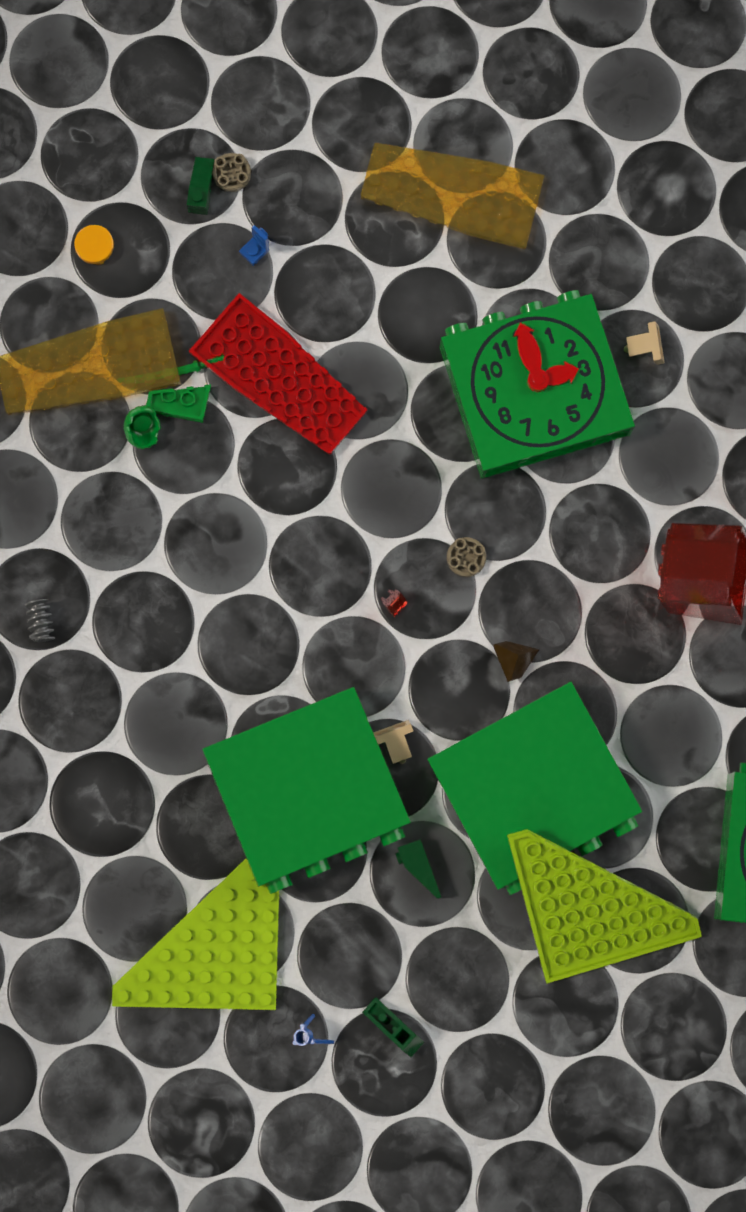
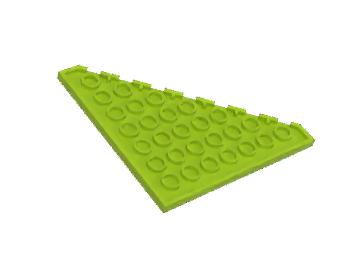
[507,829,702,983]
[112,859,279,1010]

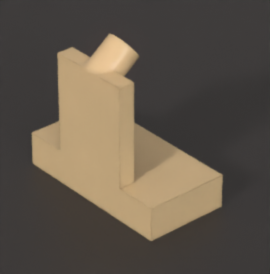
[624,322,665,365]
[374,720,413,764]

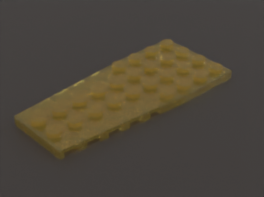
[361,143,545,249]
[0,308,181,415]

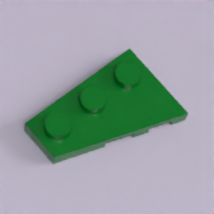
[146,384,211,423]

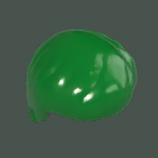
[124,405,161,449]

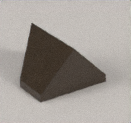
[493,641,539,682]

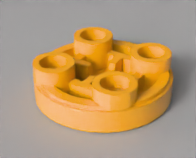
[74,225,114,265]

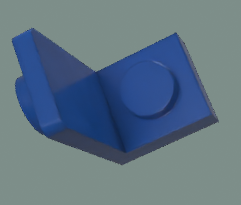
[239,225,269,266]

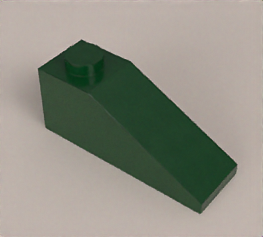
[187,157,215,215]
[395,840,441,899]
[362,997,424,1057]

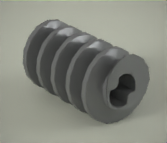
[25,599,55,642]

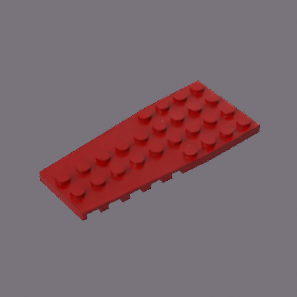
[189,293,367,455]

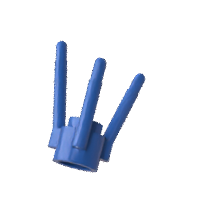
[293,1014,334,1046]

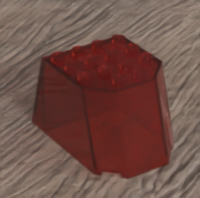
[658,523,746,625]

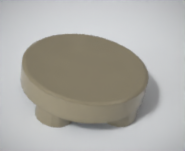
[212,153,251,192]
[447,537,486,577]

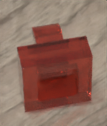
[381,589,408,617]

